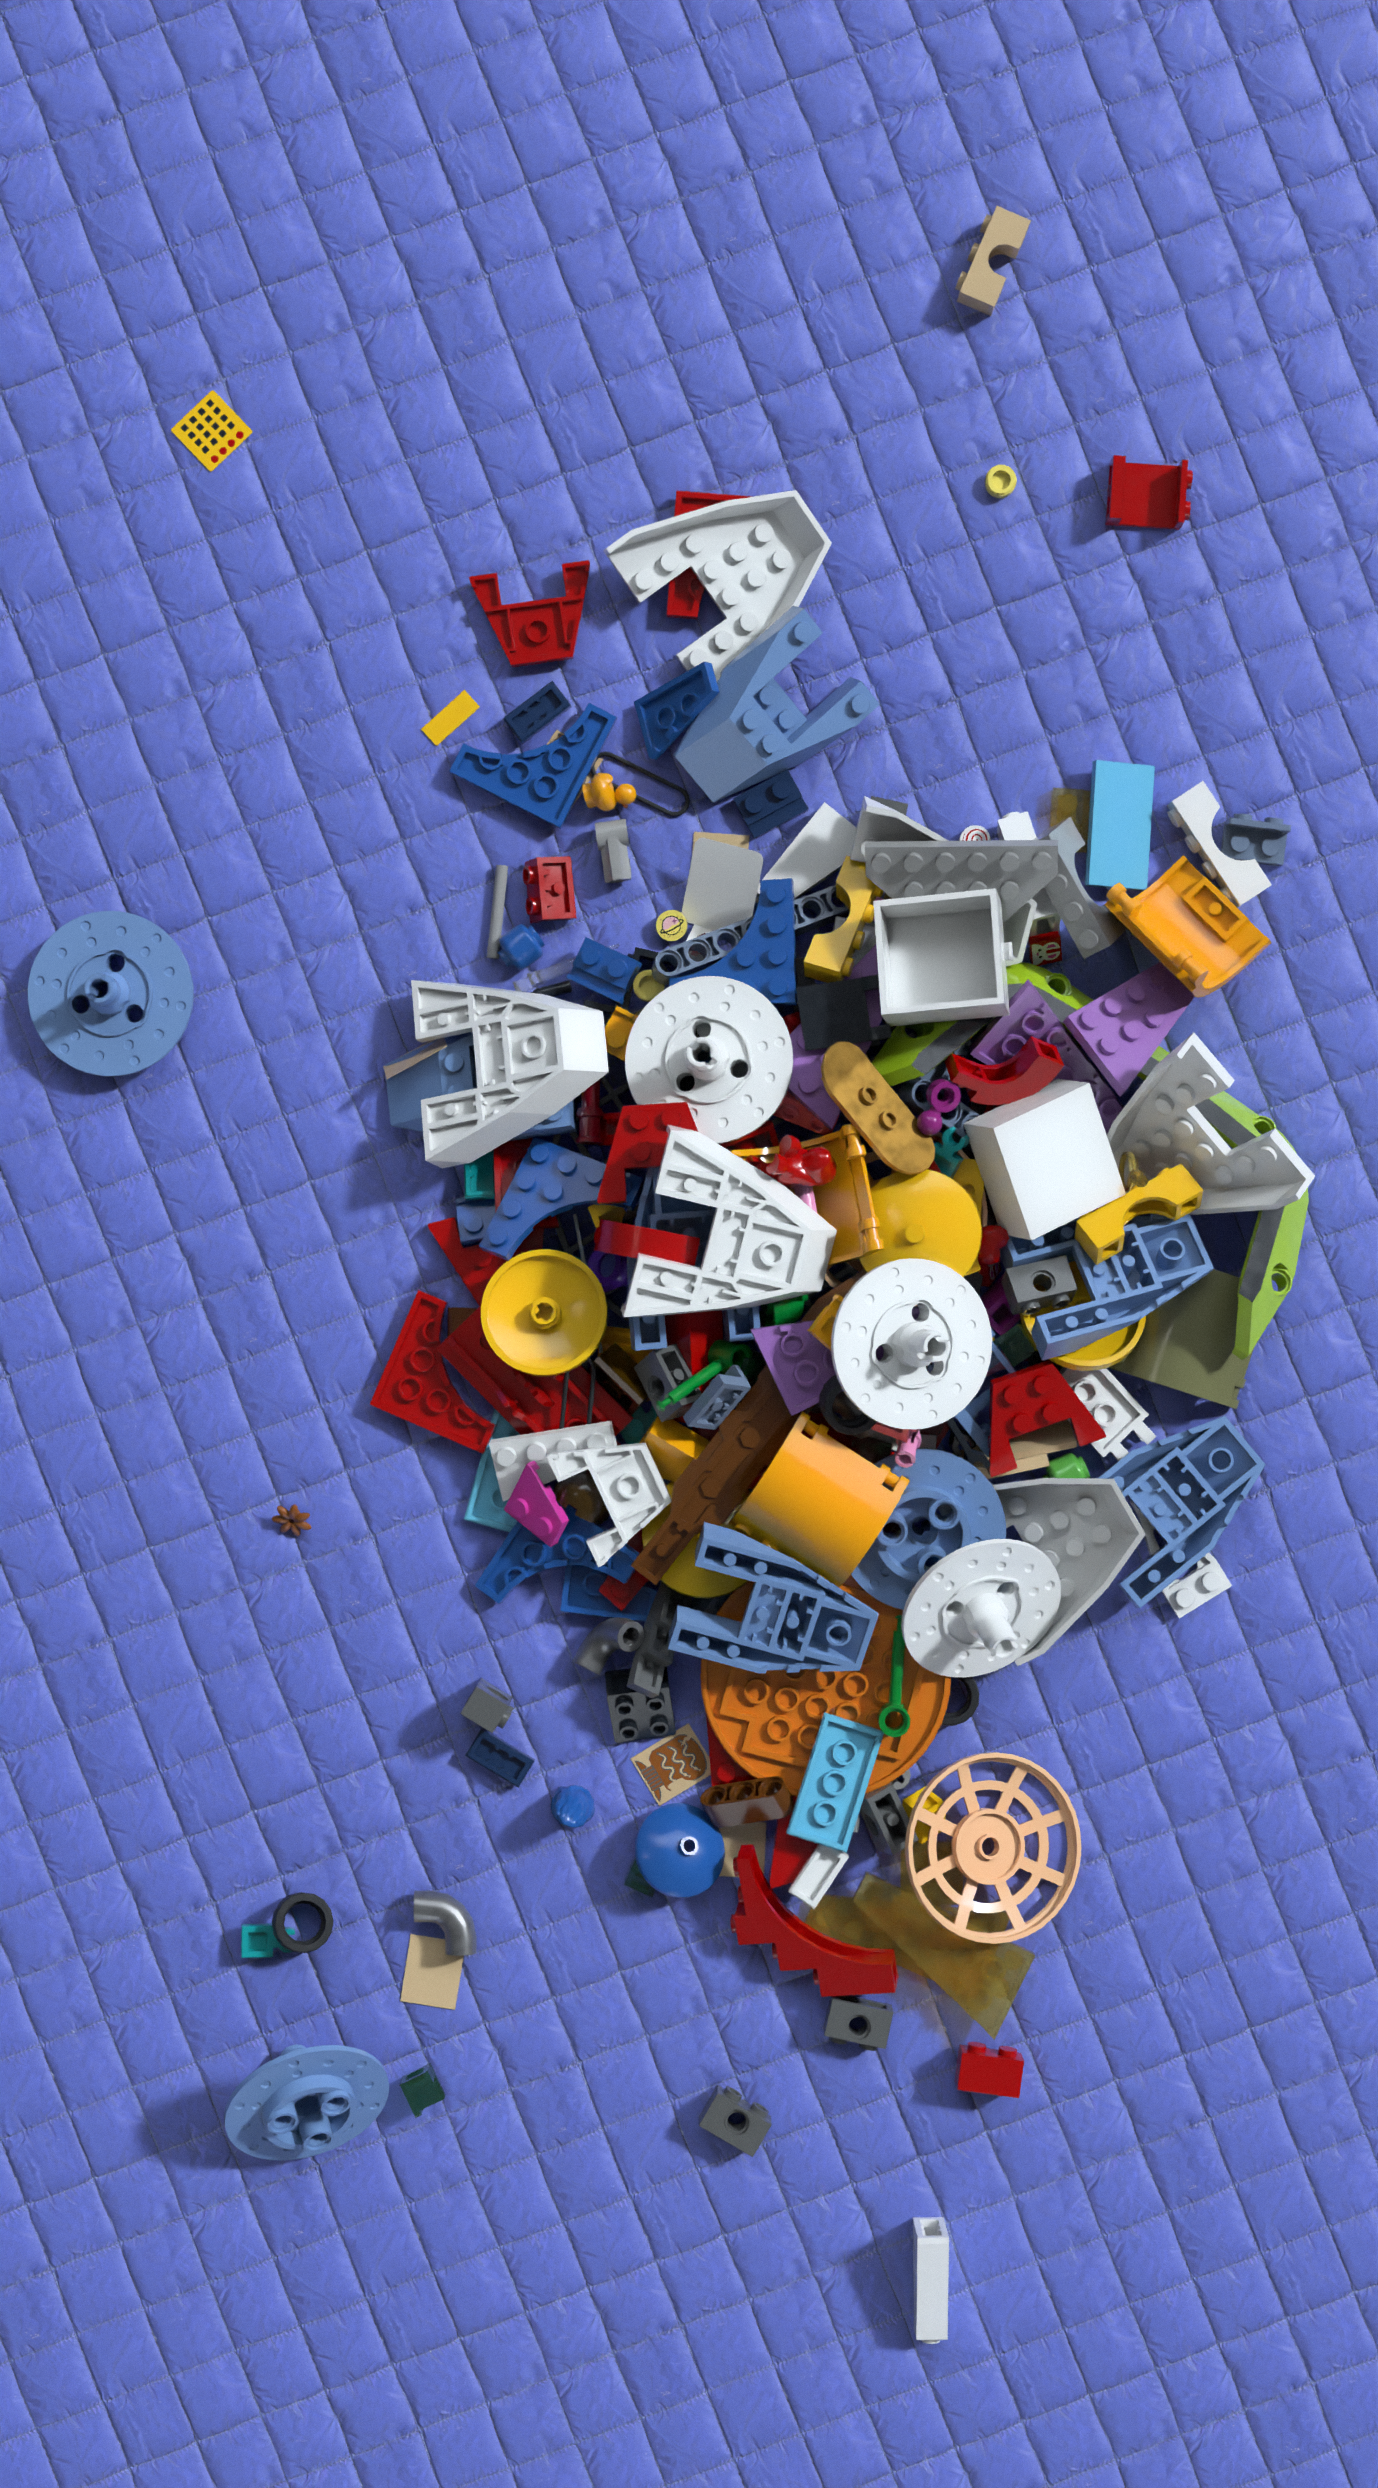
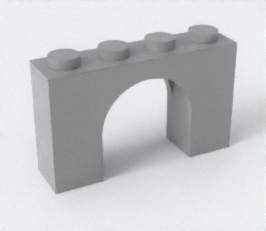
[1033,817,1127,959]

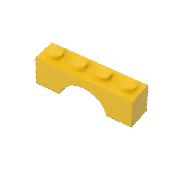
[804,855,884,983]
[1074,1163,1203,1265]

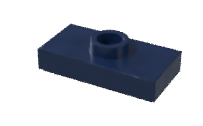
[503,681,572,745]
[465,1728,535,1788]

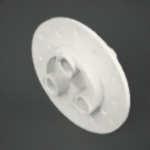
[625,976,793,1144]
[831,1258,992,1430]
[901,1539,1061,1677]

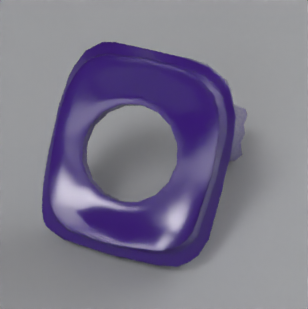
[588,1251,628,1293]

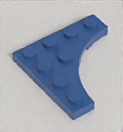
[449,703,617,829]
[669,878,797,1006]
[479,1137,645,1261]
[474,1484,639,1604]

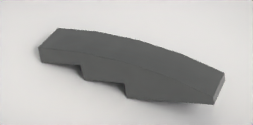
[627,1582,693,1698]

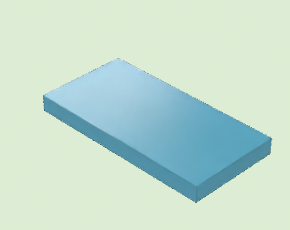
[1085,760,1155,891]
[464,1409,520,1532]
[786,1712,884,1853]

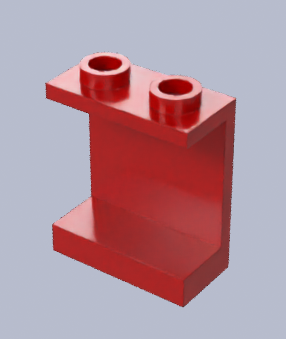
[1105,455,1193,530]

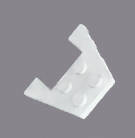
[546,1443,672,1567]

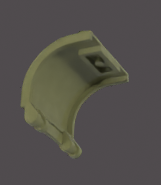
[1108,1269,1254,1409]

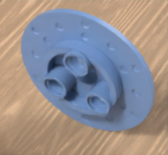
[28,911,194,1076]
[851,1449,1006,1610]
[224,2044,389,2160]

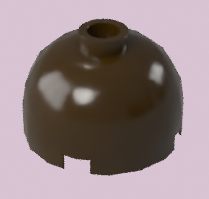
[553,1469,610,1524]

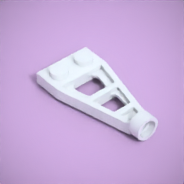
[1130,1501,1232,1618]

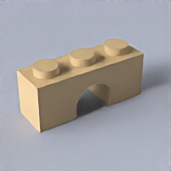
[955,206,1031,316]

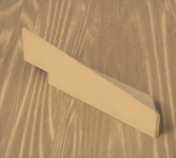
[953,1419,1077,1479]

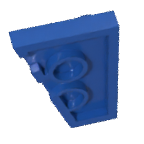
[634,662,720,760]

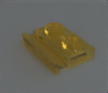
[1049,788,1091,853]

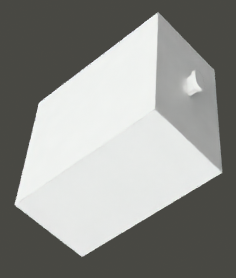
[873,888,1013,1027]
[963,1079,1126,1241]

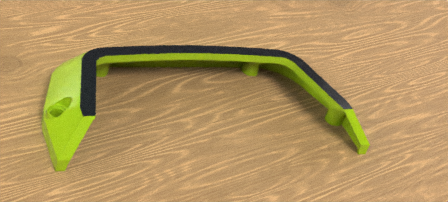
[871,962,1309,1360]

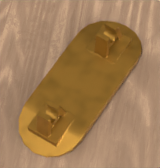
[821,1042,935,1175]

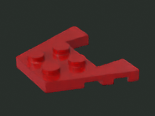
[469,560,590,667]
[597,1102,698,1204]
[428,1217,544,1306]
[987,1360,1106,1477]

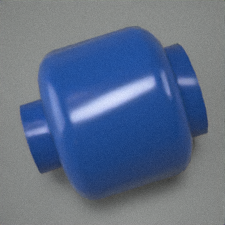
[497,924,545,970]

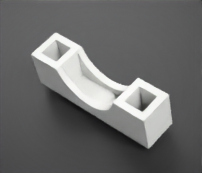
[1167,781,1272,908]

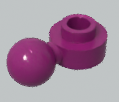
[917,1079,961,1136]

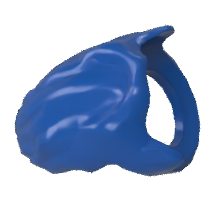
[550,1785,595,1828]

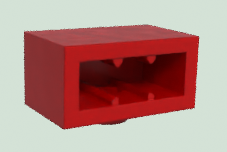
[954,2042,1024,2098]

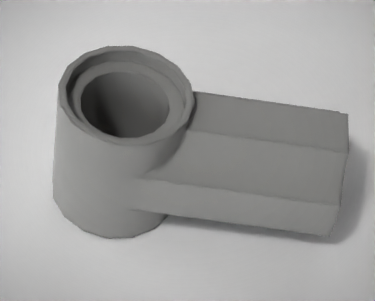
[595,819,631,883]

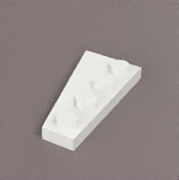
[489,1421,617,1502]

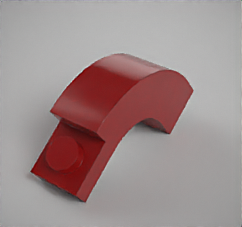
[945,1036,1064,1105]
[594,1219,700,1266]

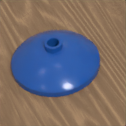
[635,1803,725,1898]

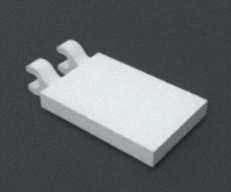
[1059,1367,1156,1461]

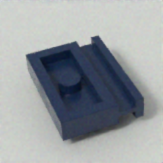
[733,769,809,840]

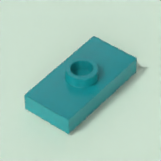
[464,1149,495,1200]

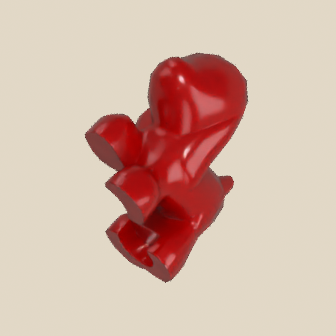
[745,1135,837,1190]

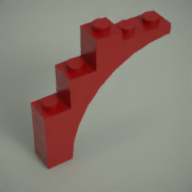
[730,1844,898,1997]

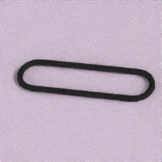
[590,752,690,817]
[559,1357,596,1429]

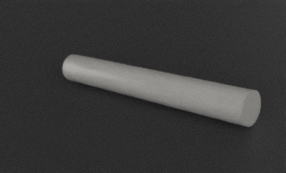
[486,865,508,959]

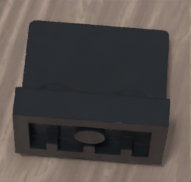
[605,1667,676,1743]

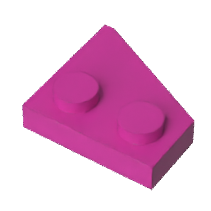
[504,1461,569,1547]

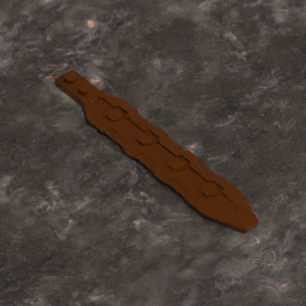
[631,1269,867,1585]

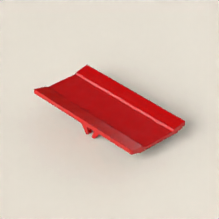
[436,1305,633,1436]

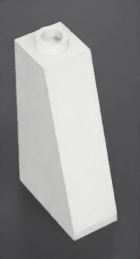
[755,802,856,904]
[997,811,1061,937]
[913,2217,949,2344]

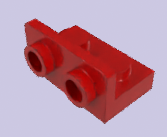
[522,856,577,923]

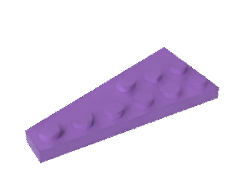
[787,944,883,1130]
[1063,962,1195,1097]
[969,979,1124,1135]
[750,1306,920,1416]

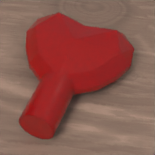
[977,1225,1009,1265]

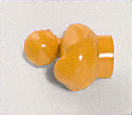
[582,773,636,811]

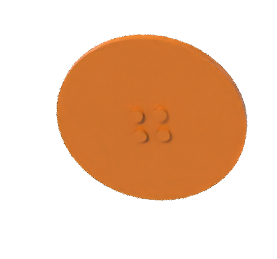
[700,1575,951,1797]

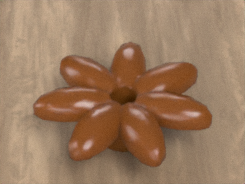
[272,1504,311,1536]

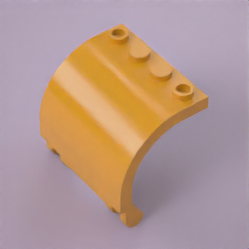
[1104,855,1271,998]
[730,1124,884,1266]
[729,1411,910,1587]

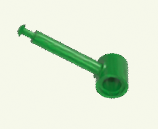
[656,1339,752,1412]
[877,1615,910,1737]

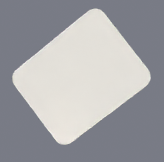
[681,838,763,931]

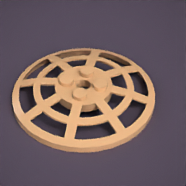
[905,1752,1082,1944]

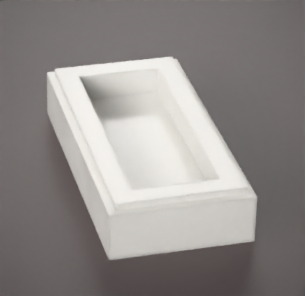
[788,1844,849,1909]

